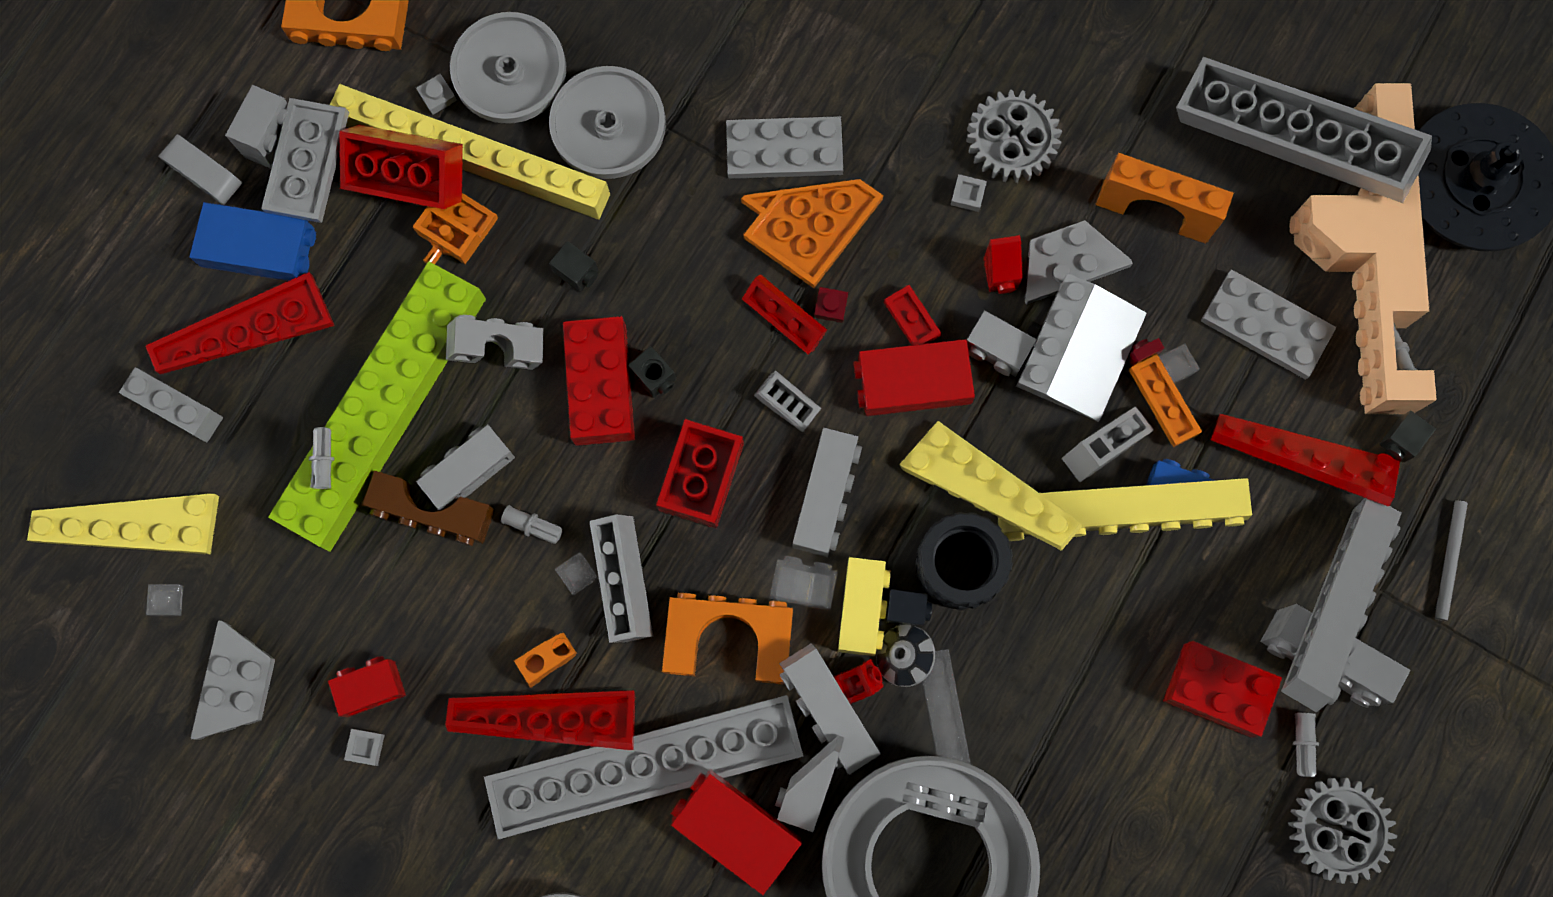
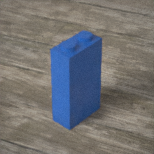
[190,202,316,281]

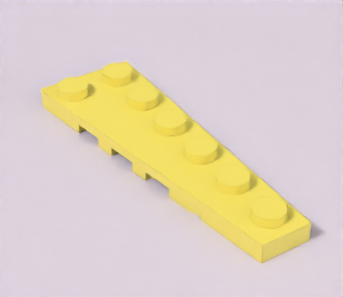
[900,421,1081,551]
[27,494,219,554]

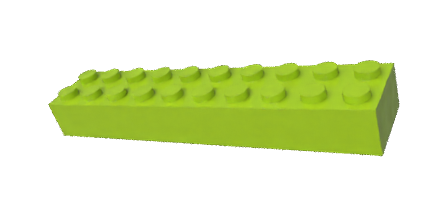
[268,261,486,552]

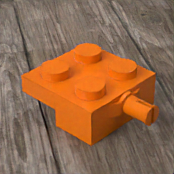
[413,193,498,264]

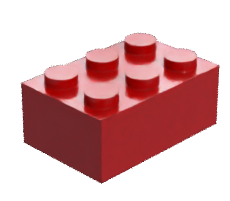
[656,419,744,529]
[1163,641,1282,738]

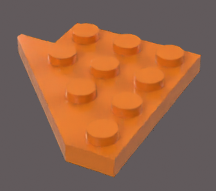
[741,179,883,288]

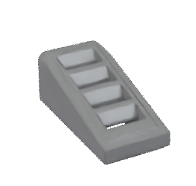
[754,371,821,432]

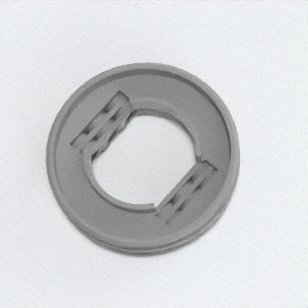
[822,756,1040,897]

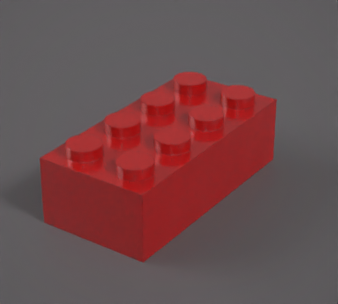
[339,125,463,209]
[563,316,635,446]

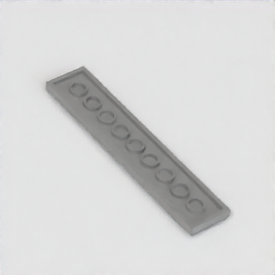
[484,695,803,839]

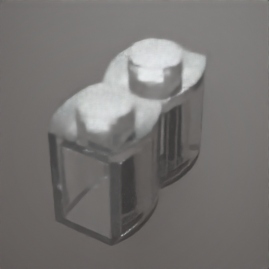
[770,556,837,610]

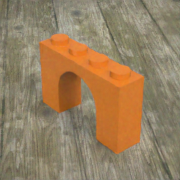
[281,0,409,51]
[1096,153,1234,244]
[662,593,793,684]

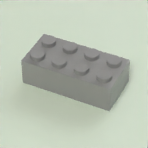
[1260,604,1411,708]

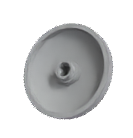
[450,12,566,123]
[549,66,666,179]

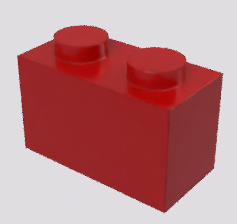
[328,656,406,717]

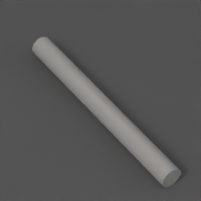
[1435,500,1468,621]

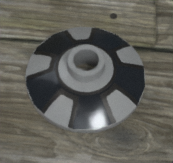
[876,625,935,687]

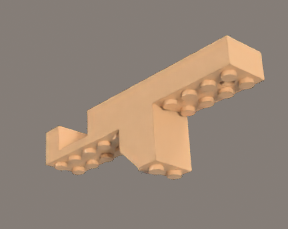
[1289,83,1436,414]

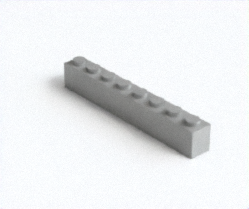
[1281,498,1401,712]

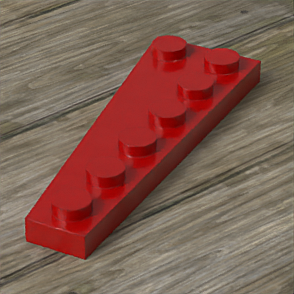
[145,272,334,374]
[1211,414,1400,507]
[445,690,635,750]

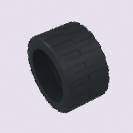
[915,512,1013,610]

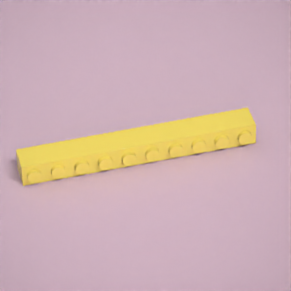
[330,84,610,220]

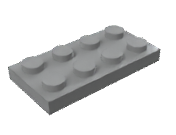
[261,98,349,223]
[726,116,843,179]
[1201,270,1336,380]

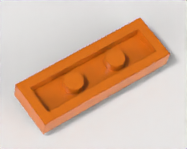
[1129,354,1202,447]

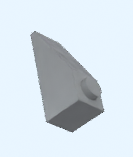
[1062,406,1154,482]
[775,735,844,832]

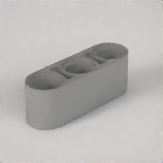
[158,134,242,205]

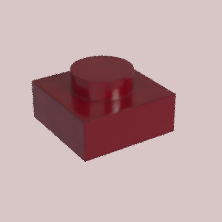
[814,287,849,323]
[1127,338,1165,367]

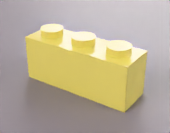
[838,557,891,656]

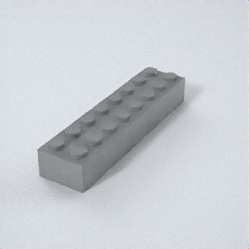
[1176,57,1432,203]

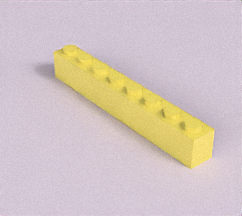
[998,478,1252,541]

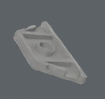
[1025,220,1133,305]
[191,621,275,740]

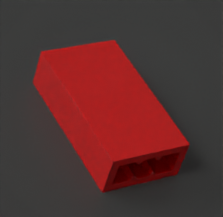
[854,339,975,416]
[670,769,802,895]

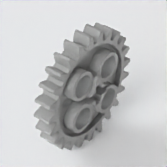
[966,90,1062,183]
[1289,778,1397,884]

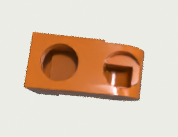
[514,633,577,688]

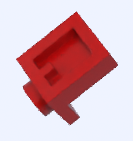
[833,659,883,704]

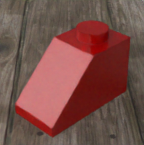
[983,235,1022,294]

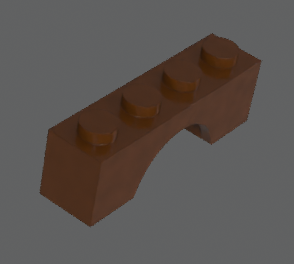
[362,470,495,546]

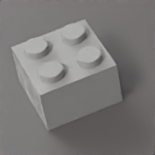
[225,85,288,169]

